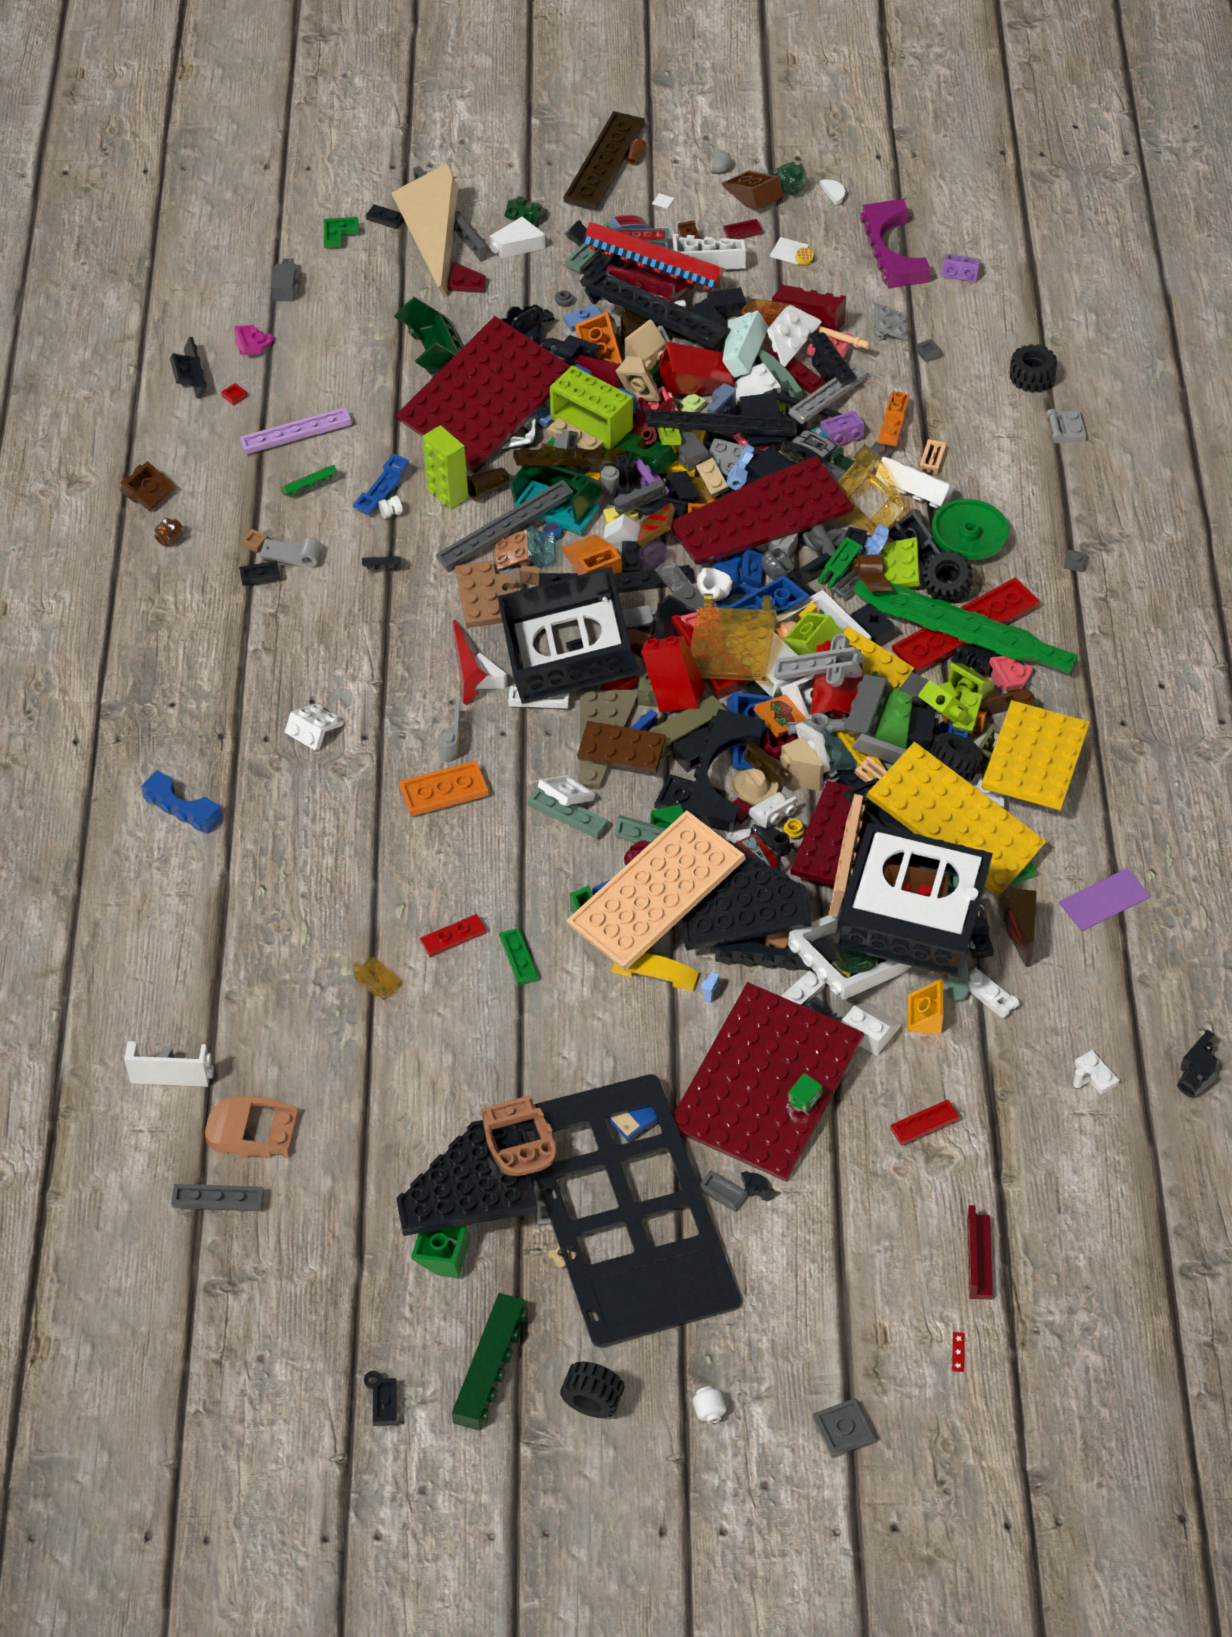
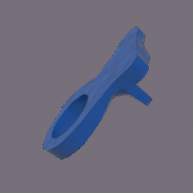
[712,553,757,622]

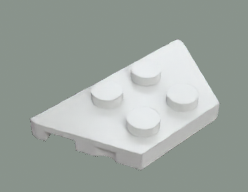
[767,305,821,367]

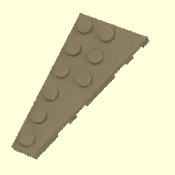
[579,690,638,789]

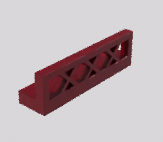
[967,1205,993,1300]

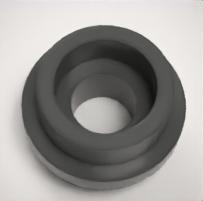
[555,290,573,307]

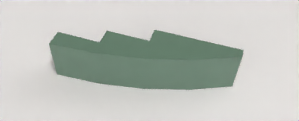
[755,348,802,400]

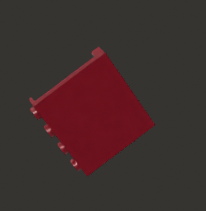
[606,259,694,302]

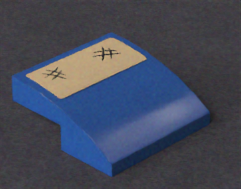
[607,1107,658,1142]

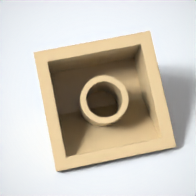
[625,320,666,371]
[616,356,660,402]
[780,737,824,791]

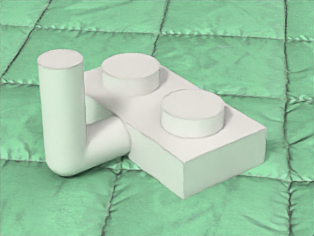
[1073,1050,1119,1095]

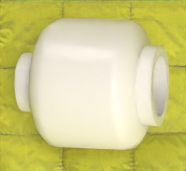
[692,1386,726,1424]

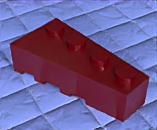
[772,285,847,331]

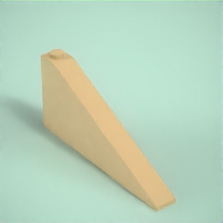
[391,163,458,297]

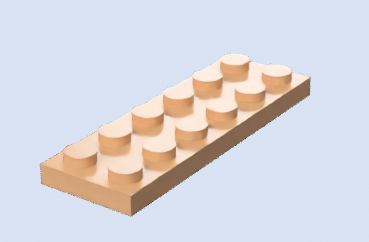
[829,794,865,917]

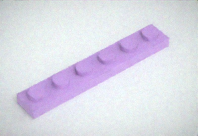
[239,407,352,455]

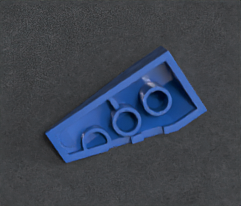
[725,575,810,621]
[727,692,772,770]

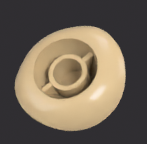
[731,768,778,805]

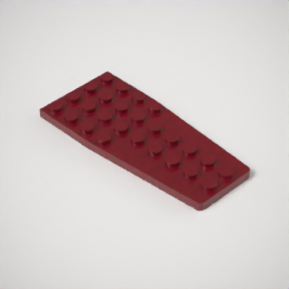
[671,456,854,565]

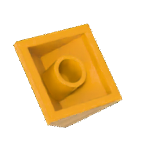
[907,979,943,1034]

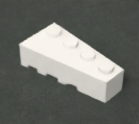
[672,234,746,269]

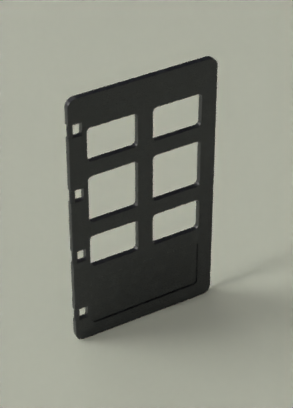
[517,1074,741,1347]

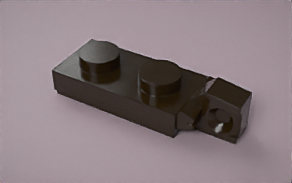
[744,741,793,786]

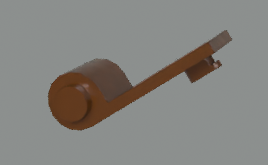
[853,554,892,594]
[979,689,1035,716]

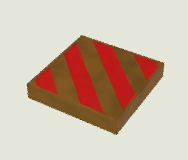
[637,503,675,546]

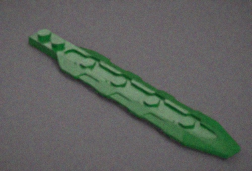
[853,580,1078,674]

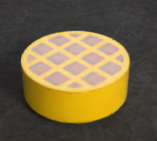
[795,248,814,265]

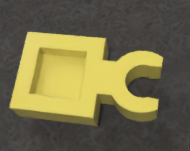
[603,507,638,524]

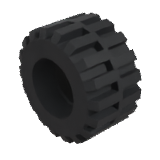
[1009,344,1057,392]
[923,550,973,603]
[929,733,983,782]
[560,1361,625,1418]

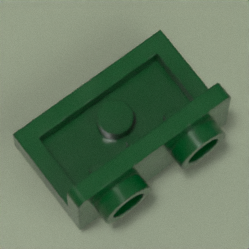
[505,196,548,227]

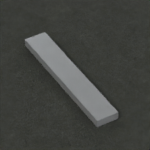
[788,364,869,424]

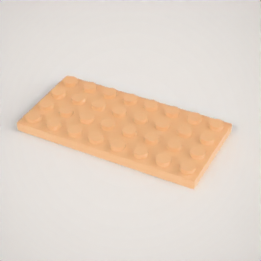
[566,811,746,971]

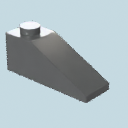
[678,429,708,472]

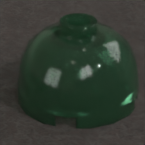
[771,162,807,195]

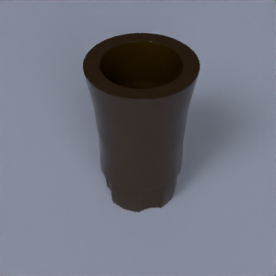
[467,467,510,501]

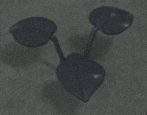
[751,824,798,871]

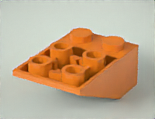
[561,534,622,575]

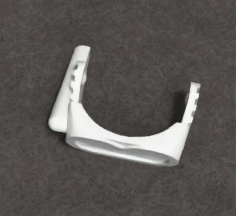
[501,416,536,449]

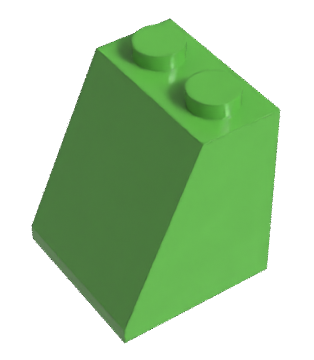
[874,688,913,749]

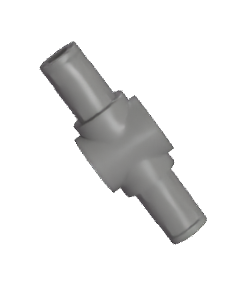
[787,713,846,738]

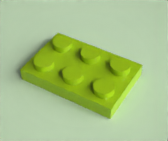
[880,537,920,588]

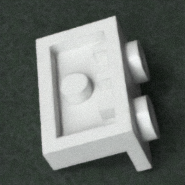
[749,792,798,829]

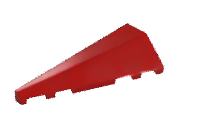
[671,615,752,700]
[453,619,488,705]

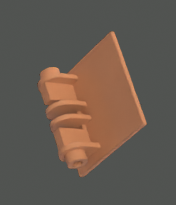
[494,529,530,571]

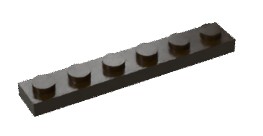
[513,448,627,466]

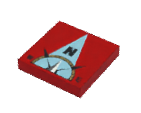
[735,833,782,868]

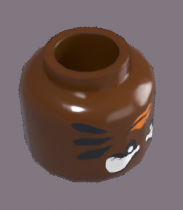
[154,518,183,546]

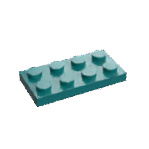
[514,480,599,535]

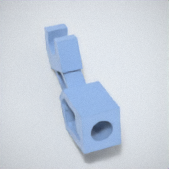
[727,444,754,490]

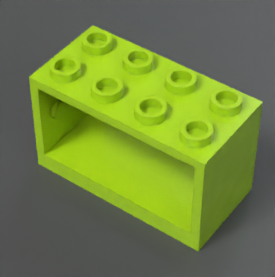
[550,365,633,449]

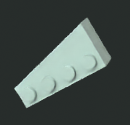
[723,311,769,378]

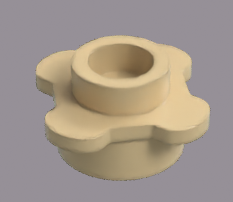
[548,1247,576,1268]

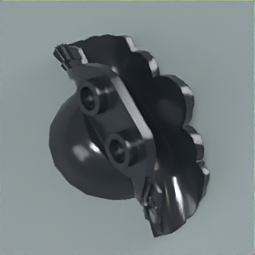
[501,304,555,345]

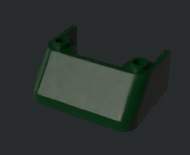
[394,297,463,375]
[510,466,604,524]

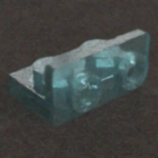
[527,525,556,569]
[821,729,857,770]

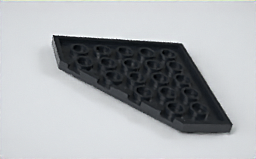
[682,831,812,951]
[396,1120,538,1236]

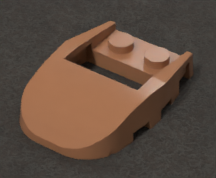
[481,1095,556,1176]
[205,1096,299,1158]

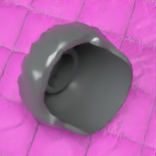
[761,548,795,580]

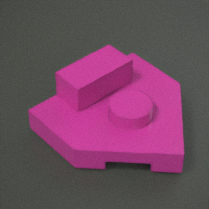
[234,325,274,355]

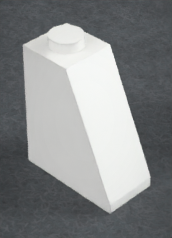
[490,217,546,258]

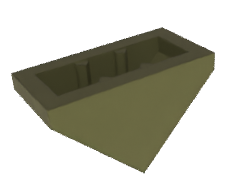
[972,726,1001,759]

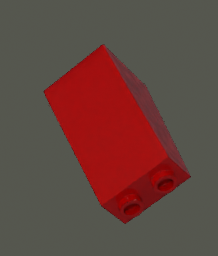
[659,342,734,394]
[641,636,705,712]
[811,640,863,719]

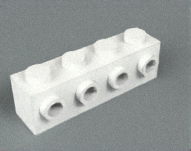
[874,456,955,509]

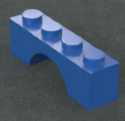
[141,770,223,834]

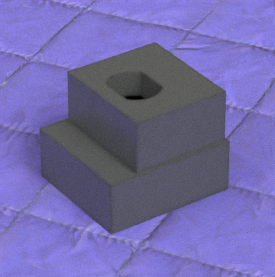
[554,430,578,449]

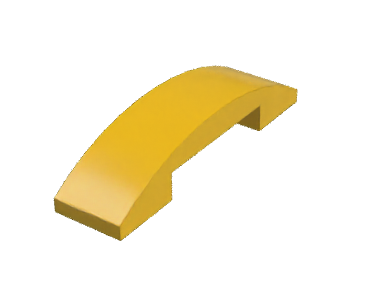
[611,953,699,992]

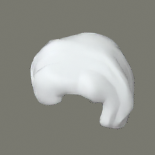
[697,568,732,601]

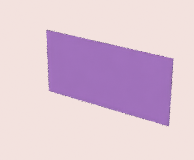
[1058,868,1151,931]

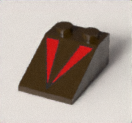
[1003,888,1037,967]

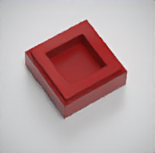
[221,383,248,406]

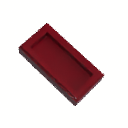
[723,219,762,240]

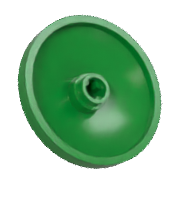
[931,499,1009,560]

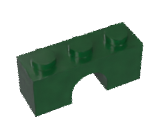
[615,432,676,474]

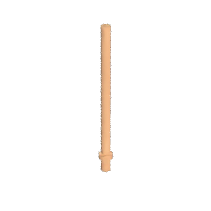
[765,309,871,349]

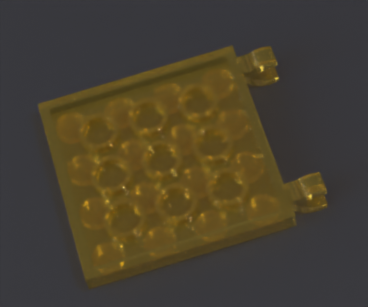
[690,593,776,681]

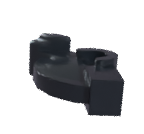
[741,1171,775,1201]

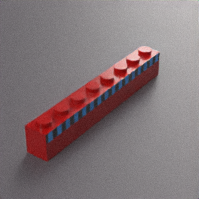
[583,222,725,291]

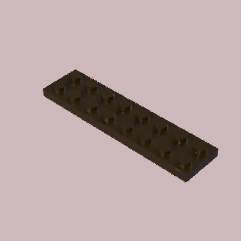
[564,111,645,210]

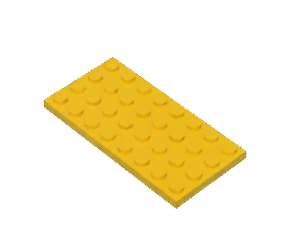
[866,742,1046,897]

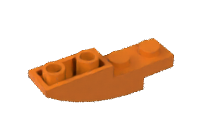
[878,392,910,446]

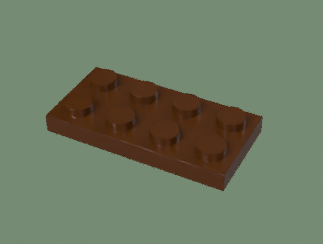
[577,721,666,773]

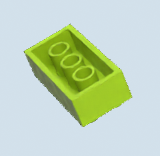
[422,425,468,510]

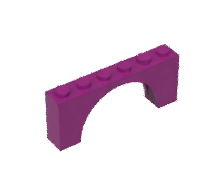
[860,199,930,289]

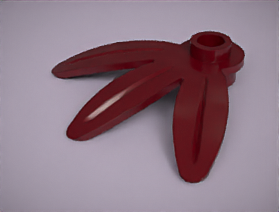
[629,397,674,445]

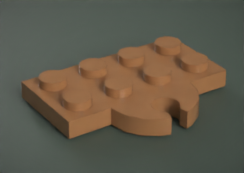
[455,560,518,628]

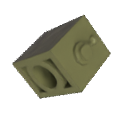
[638,669,658,707]

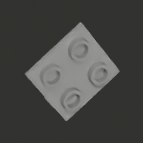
[874,303,908,341]
[708,438,746,476]

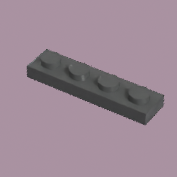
[171,1184,264,1211]

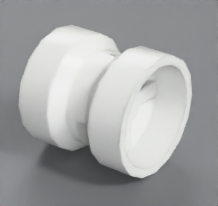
[378,495,403,519]

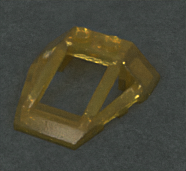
[837,444,907,534]

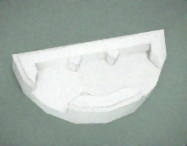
[819,179,845,206]

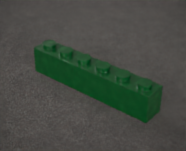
[452,1293,528,1431]

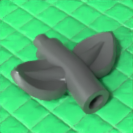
[803,524,847,557]

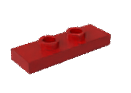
[420,914,486,957]
[890,1099,959,1146]

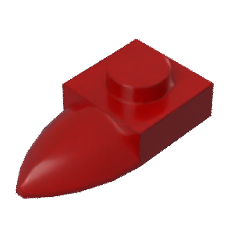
[600,675,640,690]

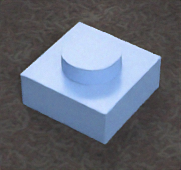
[701,972,719,1003]

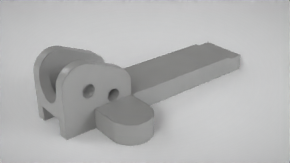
[774,633,865,687]

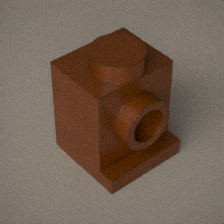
[678,220,700,239]

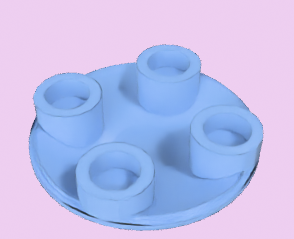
[863,524,889,555]

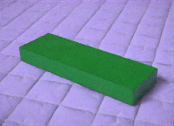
[499,927,539,987]

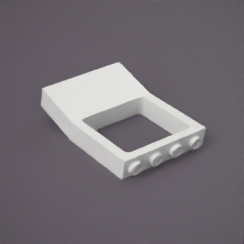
[724,590,872,698]
[788,903,913,1000]

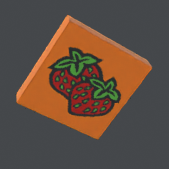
[753,694,806,738]

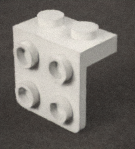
[285,704,344,751]

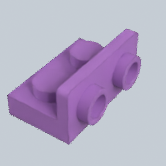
[941,253,981,282]
[820,410,864,446]
[635,459,669,497]

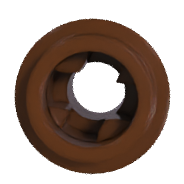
[627,139,647,165]

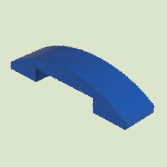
[352,453,409,515]

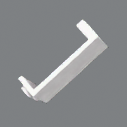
[124,1041,214,1087]

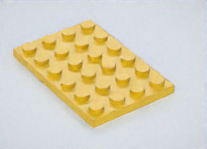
[981,700,1090,810]

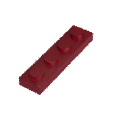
[766,347,827,394]

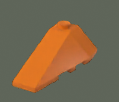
[575,311,624,364]

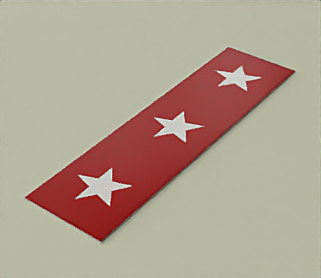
[952,1332,965,1372]

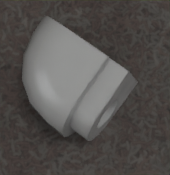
[711,149,731,173]

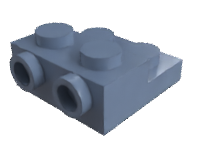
[707,383,736,433]

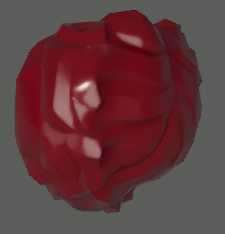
[761,729,799,760]

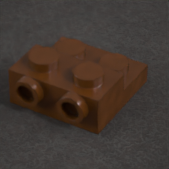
[120,461,175,511]

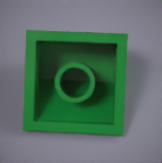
[411,1225,471,1278]

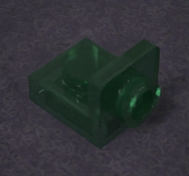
[829,447,859,479]

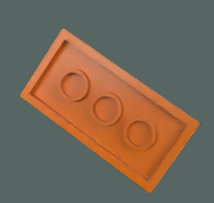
[398,761,489,817]

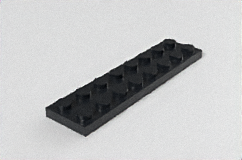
[586,271,730,349]

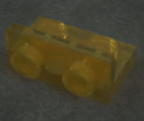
[353,957,402,1000]

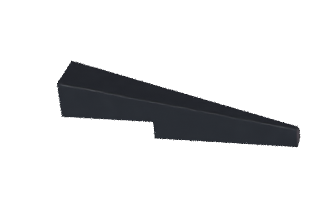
[888,509,959,582]

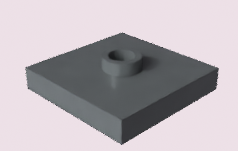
[812,1398,875,1458]

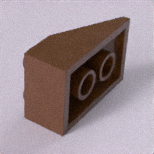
[722,170,784,210]

